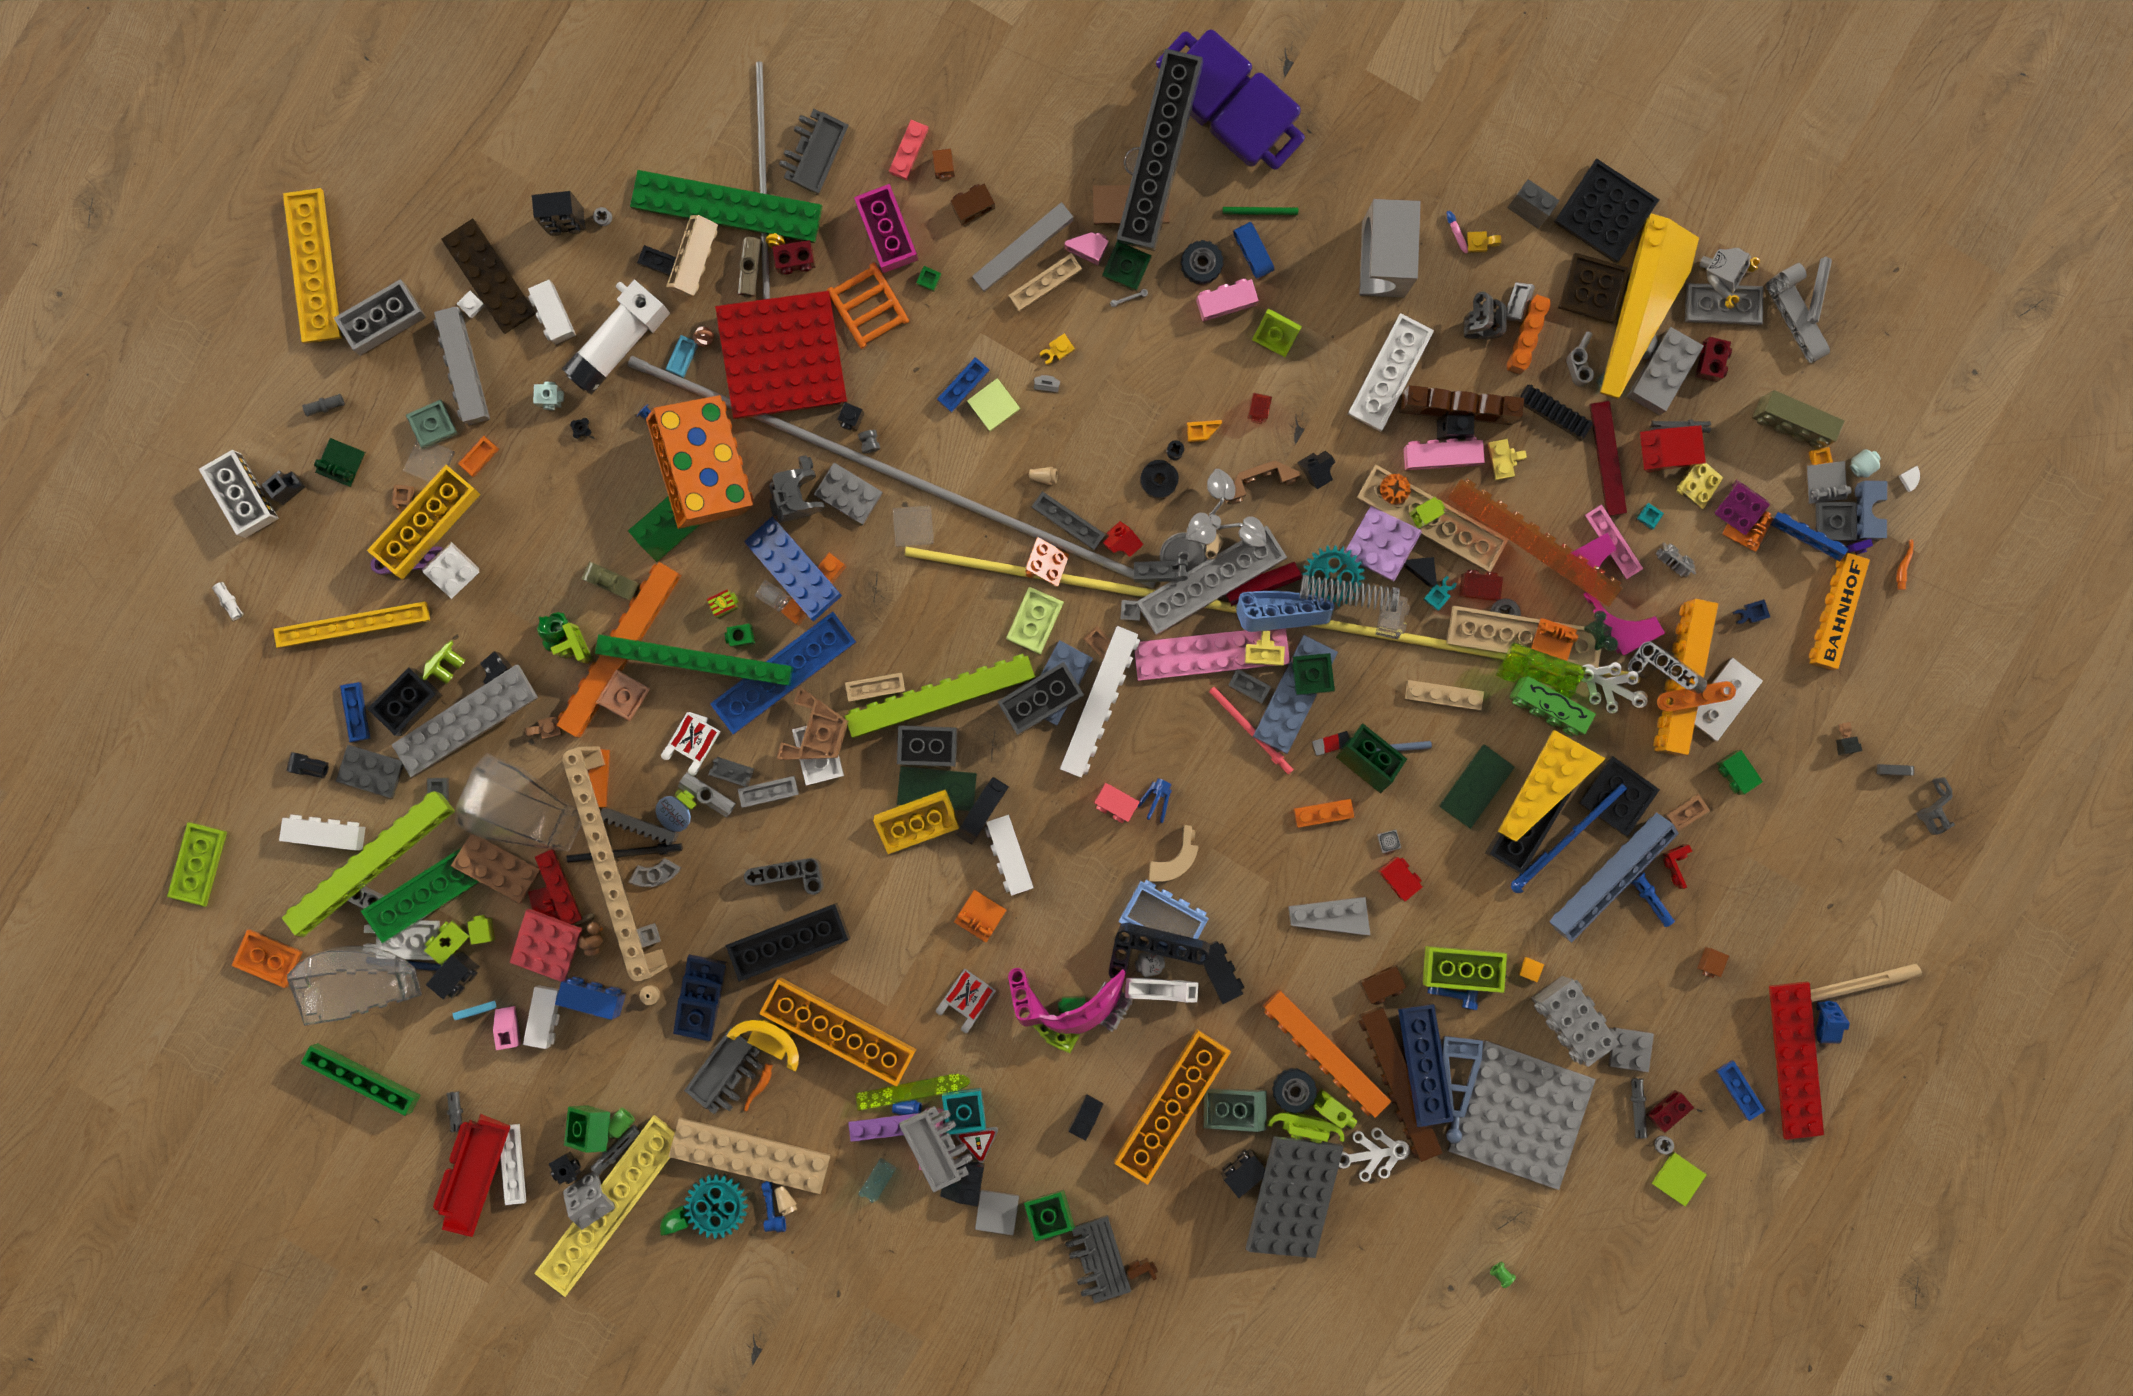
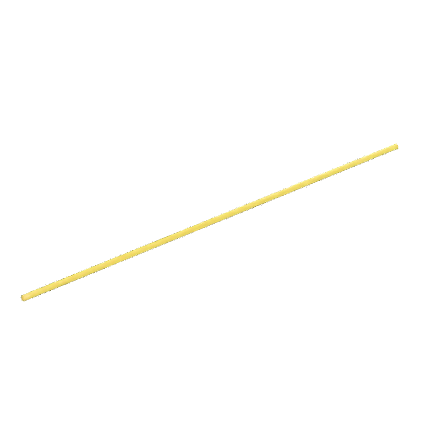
[905,547,1641,683]

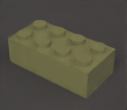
[1752,390,1845,449]

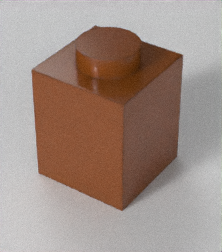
[932,148,955,180]
[1697,947,1729,978]

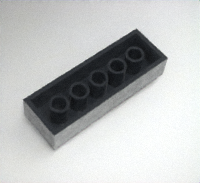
[1485,789,1574,874]
[725,903,851,982]

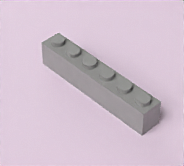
[433,306,490,425]

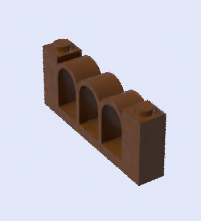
[1399,385,1524,425]

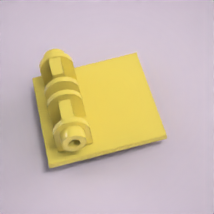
[1676,463,1723,509]

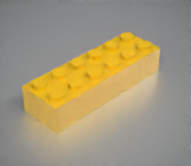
[367,465,481,580]

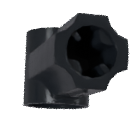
[286,752,329,778]

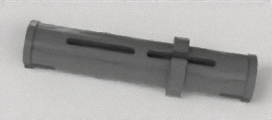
[1650,419,1711,433]
[1630,1078,1648,1139]
[591,1125,641,1175]

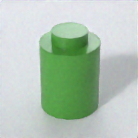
[608,1107,635,1138]

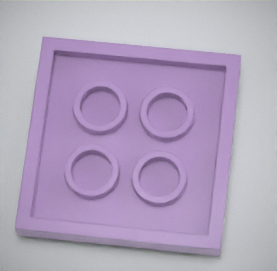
[1345,506,1422,582]

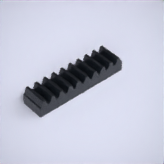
[1519,384,1593,441]

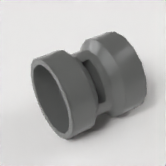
[858,430,881,454]

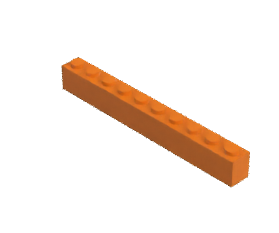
[557,562,682,738]

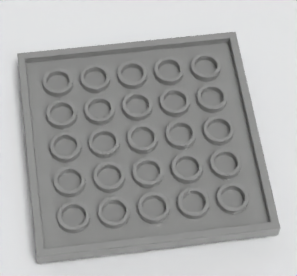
[1448,1040,1596,1190]

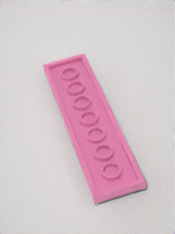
[1134,628,1290,681]

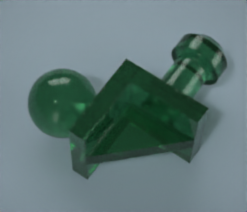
[1584,611,1618,651]

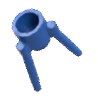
[1137,778,1172,823]

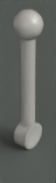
[1110,289,1148,307]

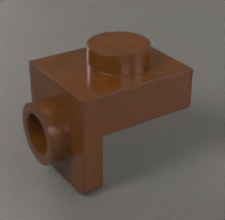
[1127,1258,1158,1281]

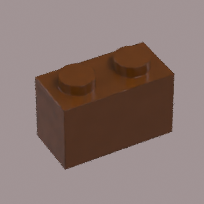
[950,184,995,225]
[1359,965,1406,1005]

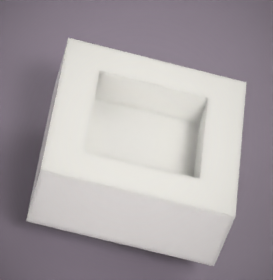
[457,291,485,318]

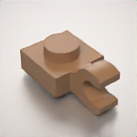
[525,716,562,739]

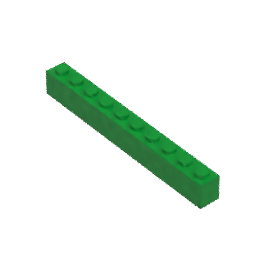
[595,634,793,686]

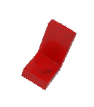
[1663,844,1692,889]

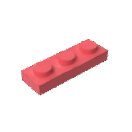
[889,120,929,180]

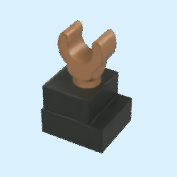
[1836,722,1862,755]

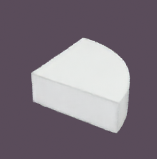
[1899,466,1920,492]

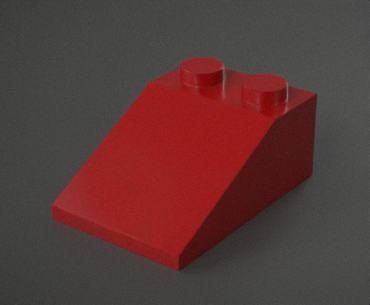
[1640,425,1706,472]

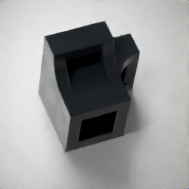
[1297,451,1336,489]
[261,471,305,505]
[480,651,512,684]

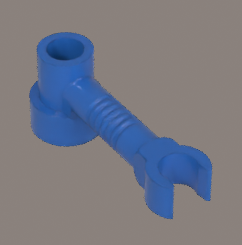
[1428,987,1478,1010]
[762,1181,786,1233]

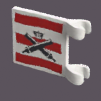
[661,712,721,776]

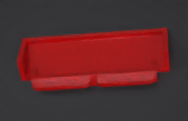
[433,1114,510,1237]

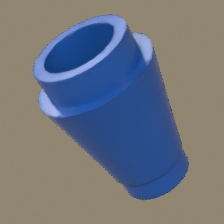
[892,1100,922,1115]

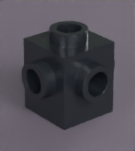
[549,1151,581,1185]

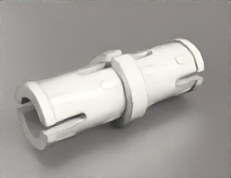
[212,582,244,621]

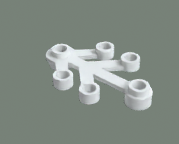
[1578,662,1648,713]
[1339,1127,1410,1182]

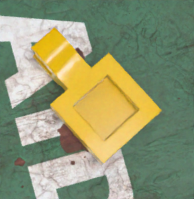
[1467,231,1501,253]

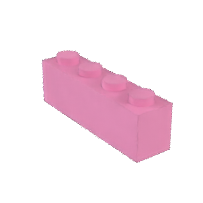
[1403,437,1485,471]

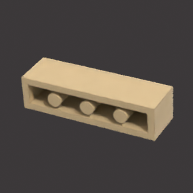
[666,215,718,296]

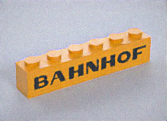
[1809,553,1870,670]

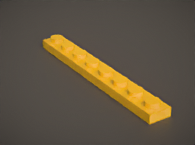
[273,601,430,648]

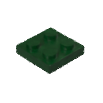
[1102,241,1152,292]
[1291,653,1335,696]

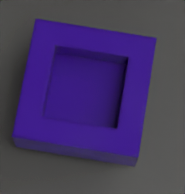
[1846,539,1873,555]

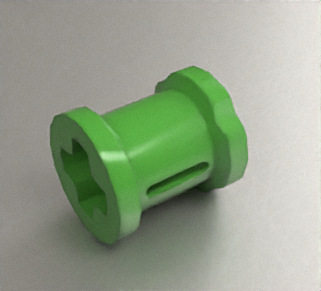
[1490,1261,1516,1288]

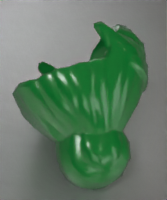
[537,612,568,652]

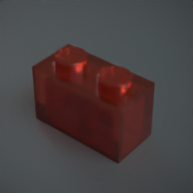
[1459,570,1503,601]

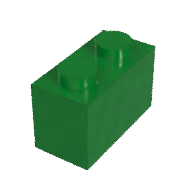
[1717,750,1763,795]

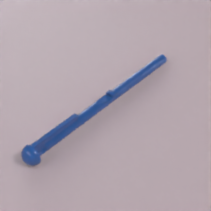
[1511,783,1627,894]

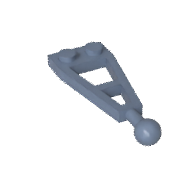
[1442,1036,1483,1144]

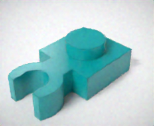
[1423,576,1457,611]

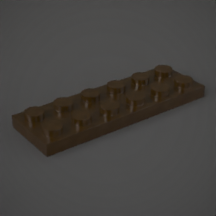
[441,218,536,334]

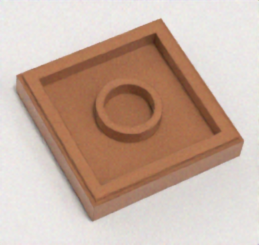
[596,669,650,721]

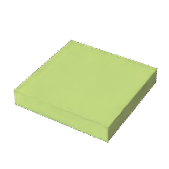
[967,378,1020,432]

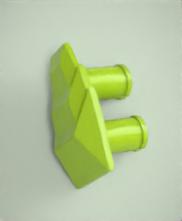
[423,640,465,684]
[1033,1024,1080,1053]

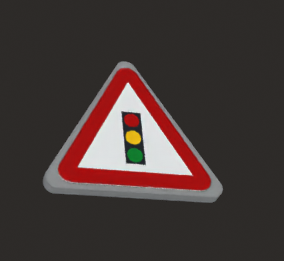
[956,1127,998,1163]

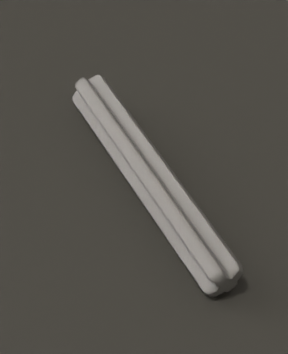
[1807,256,1832,324]

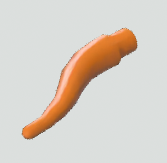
[1896,539,1913,590]
[744,1063,773,1112]

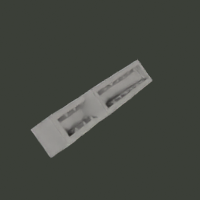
[972,202,1073,292]

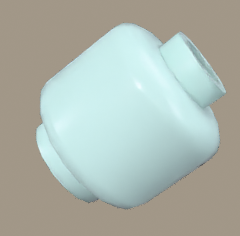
[1850,449,1881,478]

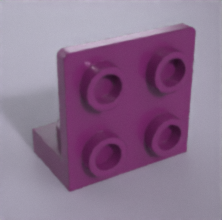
[1714,479,1770,535]

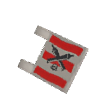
[936,969,996,1033]

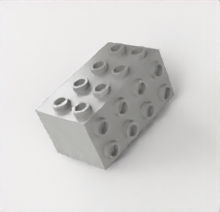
[1531,976,1620,1067]

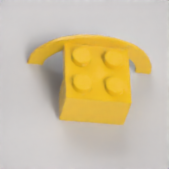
[726,1018,799,1072]

